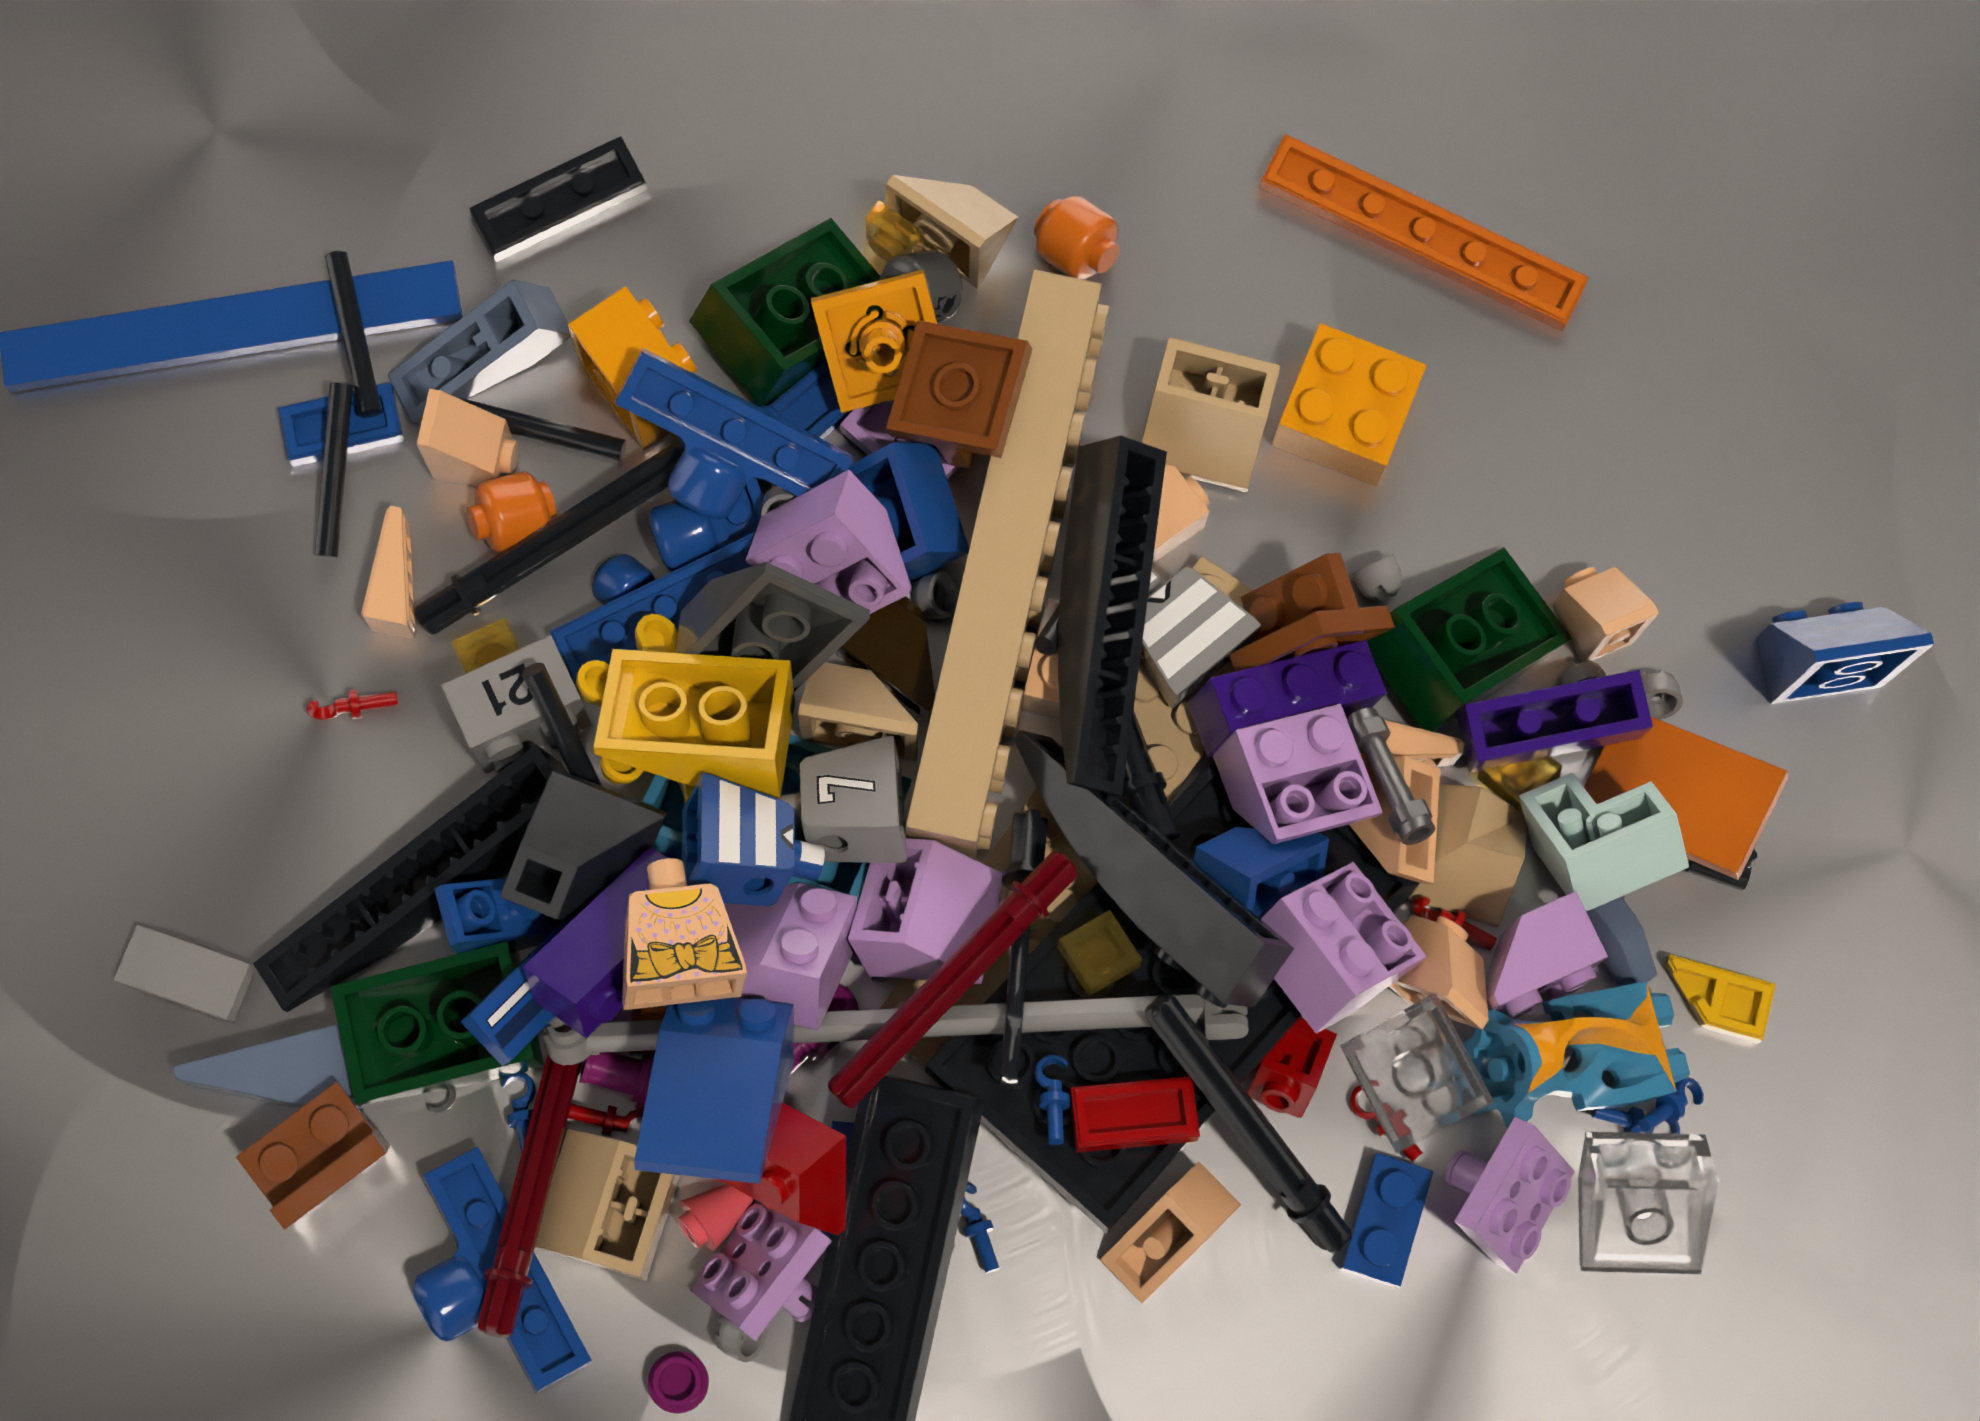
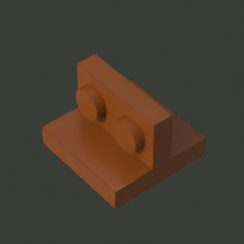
[886,320,1033,469]
[1229,553,1395,672]
[236,1081,390,1230]

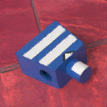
[682,772,825,906]

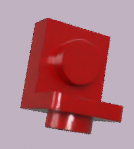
[1248,1018,1337,1118]

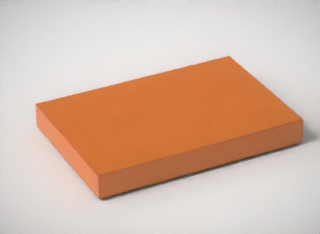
[1584,717,1789,880]

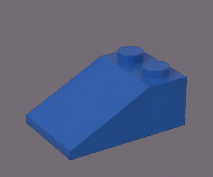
[848,442,969,580]
[1756,602,1934,704]
[634,998,794,1184]

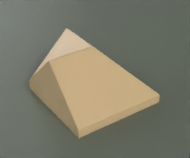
[886,175,1018,289]
[798,662,918,761]
[1407,784,1527,928]

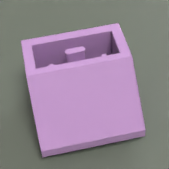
[746,470,911,614]
[1213,704,1383,844]
[848,838,1007,984]
[1261,862,1427,1033]
[1485,891,1608,1019]

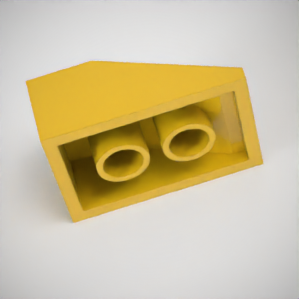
[593,649,795,799]

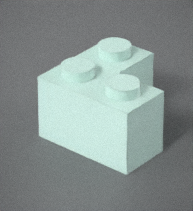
[1519,772,1689,911]

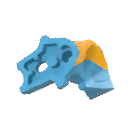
[1442,982,1690,1129]

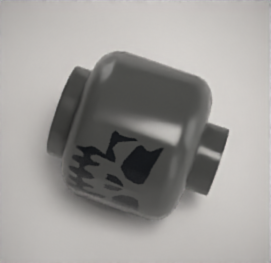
[879,250,963,328]

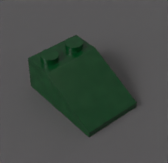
[689,218,883,406]
[1367,547,1572,732]
[330,941,544,1106]

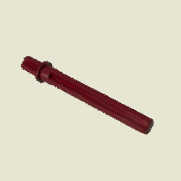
[827,851,1077,1108]
[477,1053,582,1338]

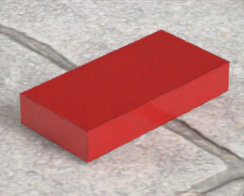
[1069,1077,1200,1153]

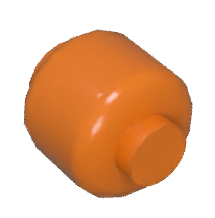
[1034,196,1119,280]
[467,471,557,553]

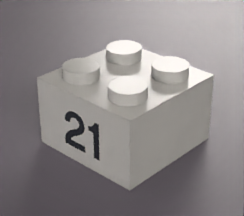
[441,635,592,774]

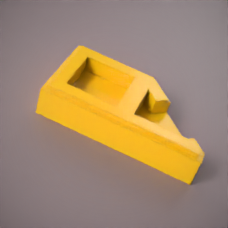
[1664,954,1776,1043]

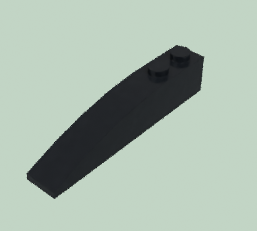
[1058,435,1167,797]
[1013,730,1294,1008]
[253,745,568,1012]

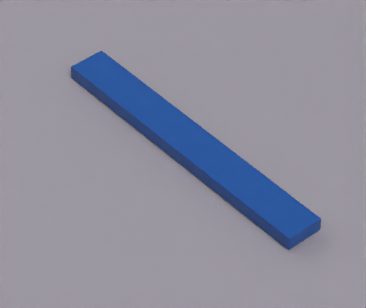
[0,260,463,393]

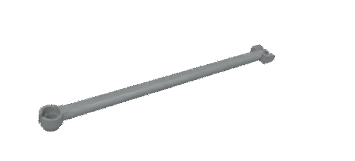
[543,994,1249,1065]

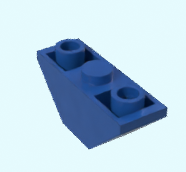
[434,878,563,954]

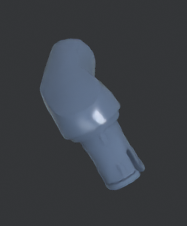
[1586,895,1658,986]

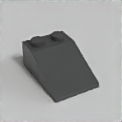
[675,562,870,692]

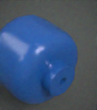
[592,554,655,605]

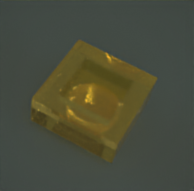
[865,201,925,262]
[452,618,520,673]
[1477,756,1562,814]
[1057,910,1142,996]

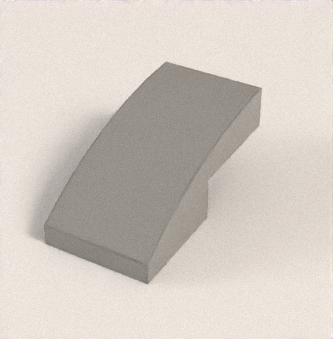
[114,925,255,1023]

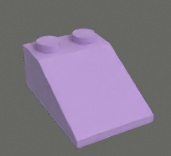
[724,883,857,1031]

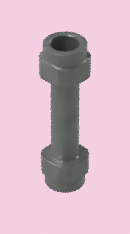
[1347,708,1436,845]

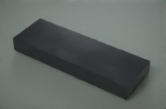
[469,136,648,262]

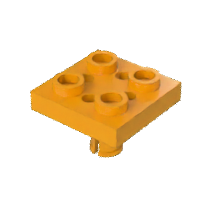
[811,269,938,413]

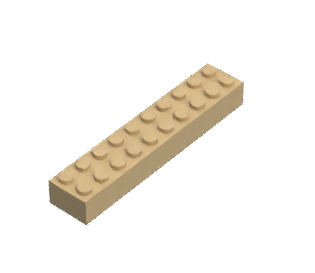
[906,269,1109,860]

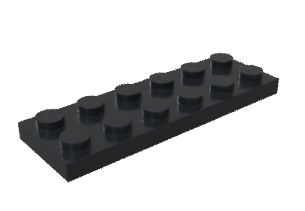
[789,1074,985,1421]

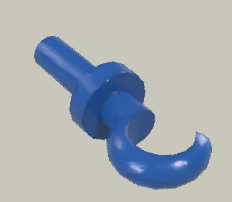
[1034,1054,1070,1145]
[501,1073,536,1154]
[1638,1077,1704,1132]
[1591,1107,1680,1147]
[960,1182,1000,1273]

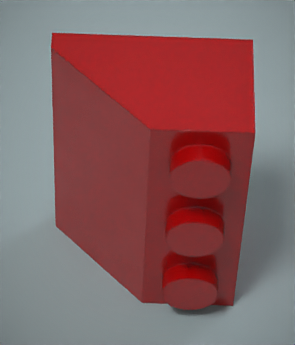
[716,1103,846,1235]

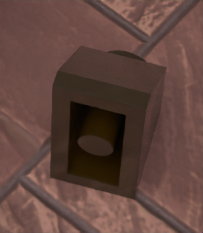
[837,596,935,725]

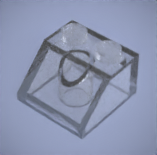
[1340,993,1494,1154]
[1578,1131,1719,1274]

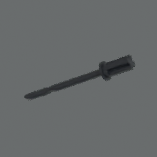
[999,809,1048,1088]

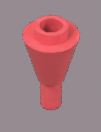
[677,1184,756,1251]

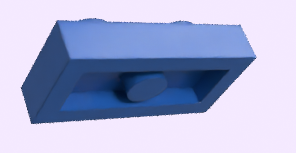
[1340,1153,1434,1288]

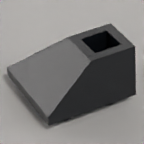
[500,767,667,920]

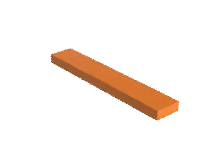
[1259,134,1589,332]

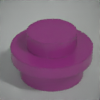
[647,1351,709,1414]

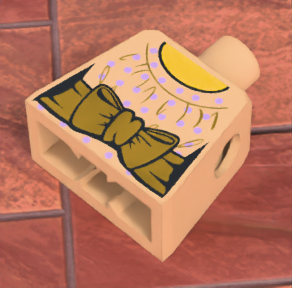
[622,858,747,1010]

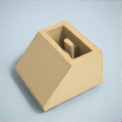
[1141,337,1281,493]
[535,1129,680,1281]

